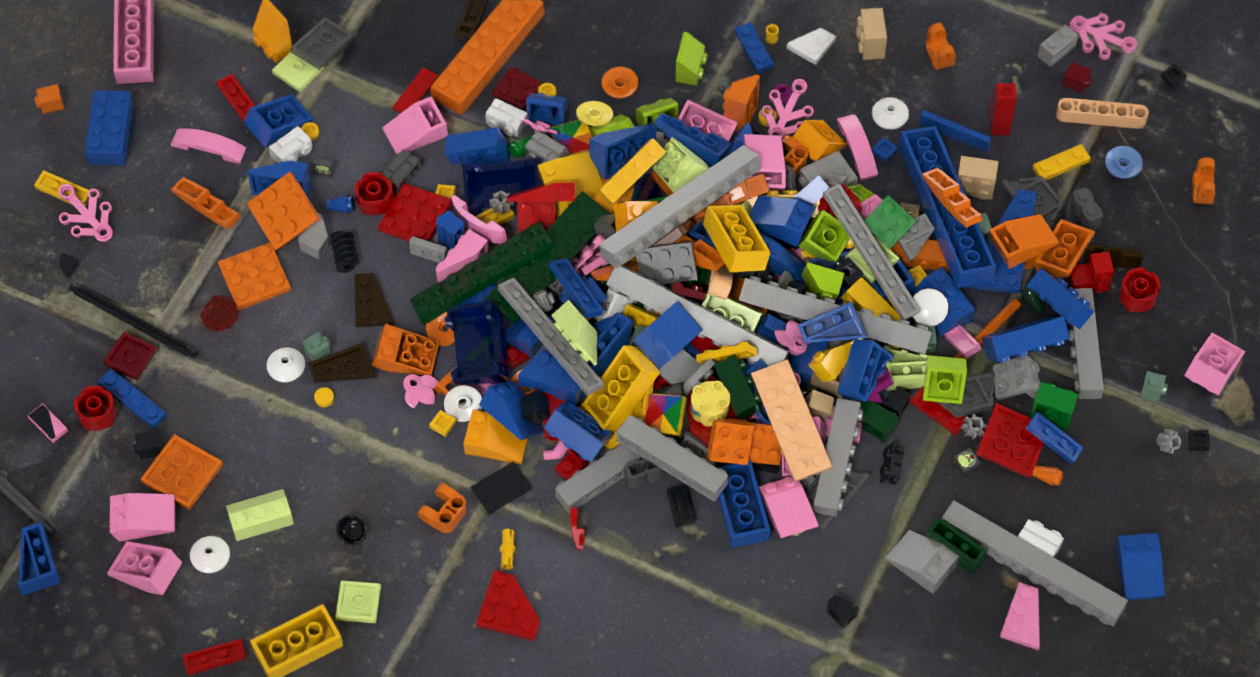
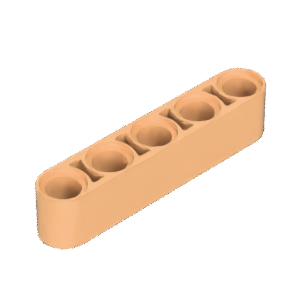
[1056,98,1149,129]
[707,265,733,300]

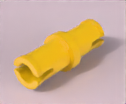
[500,529,516,570]

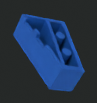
[445,127,511,165]

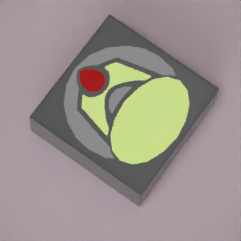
[313,158,334,177]
[953,447,981,474]

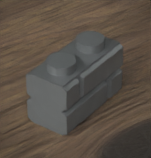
[380,149,421,194]

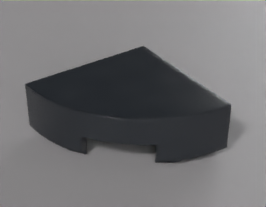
[60,253,79,278]

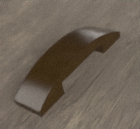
[454,0,488,40]

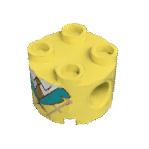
[691,381,730,427]

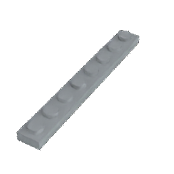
[822,183,921,320]
[497,278,604,396]

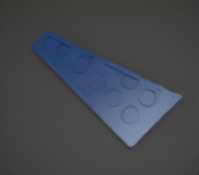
[964,190,1037,294]

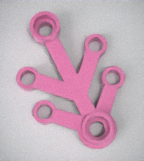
[1070,14,1137,60]
[761,79,814,139]
[59,184,113,242]
[570,233,605,274]

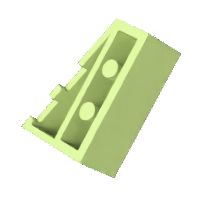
[883,346,927,390]

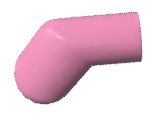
[543,440,569,460]

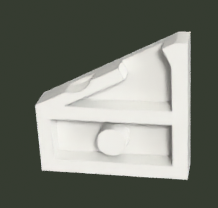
[787,28,836,65]

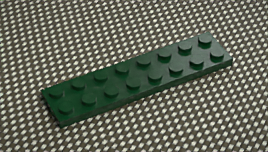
[485,191,610,325]
[410,221,554,326]

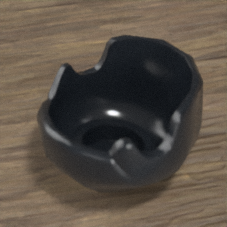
[336,515,368,545]

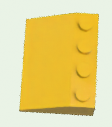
[538,152,603,219]

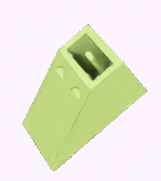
[653,137,709,193]
[551,300,597,366]

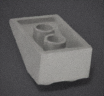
[885,530,959,594]

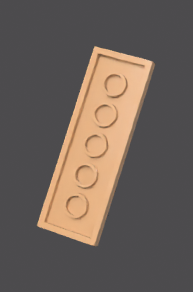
[751,359,832,482]

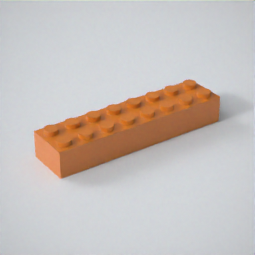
[431,0,544,116]

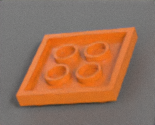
[247,172,321,251]
[218,242,291,310]
[140,434,223,510]

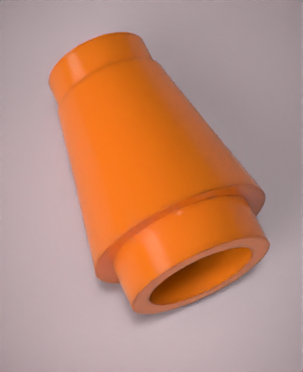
[1033,465,1063,487]

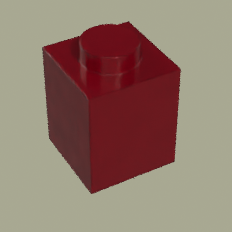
[1062,62,1093,94]

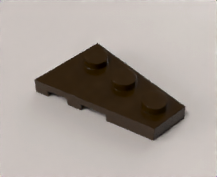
[1083,243,1143,268]
[355,273,394,327]
[307,343,376,383]

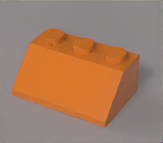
[723,74,760,132]
[1035,219,1095,279]

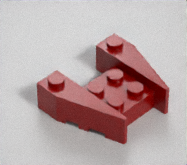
[507,180,575,258]

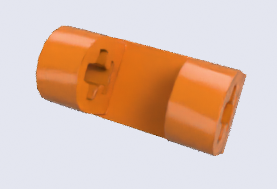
[926,23,956,70]
[782,135,808,178]
[1193,157,1215,204]
[417,483,467,533]

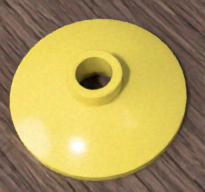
[576,101,613,126]

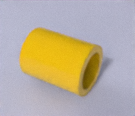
[765,24,779,44]

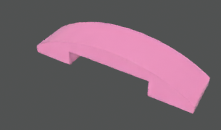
[837,114,878,180]
[171,129,247,164]
[451,195,507,244]

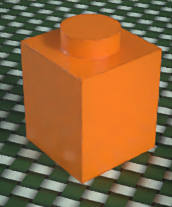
[34,84,64,114]

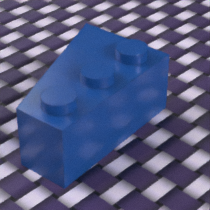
[1026,268,1094,330]
[797,302,867,343]
[837,339,894,402]
[518,348,585,404]
[18,522,61,596]

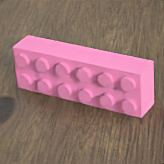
[114,0,154,84]

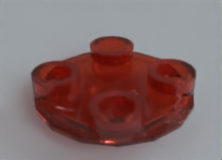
[200,295,239,331]

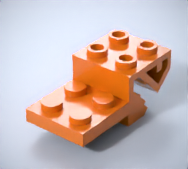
[707,418,782,465]

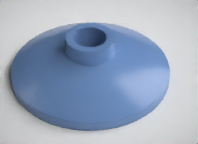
[1105,146,1143,179]

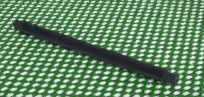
[69,283,198,359]

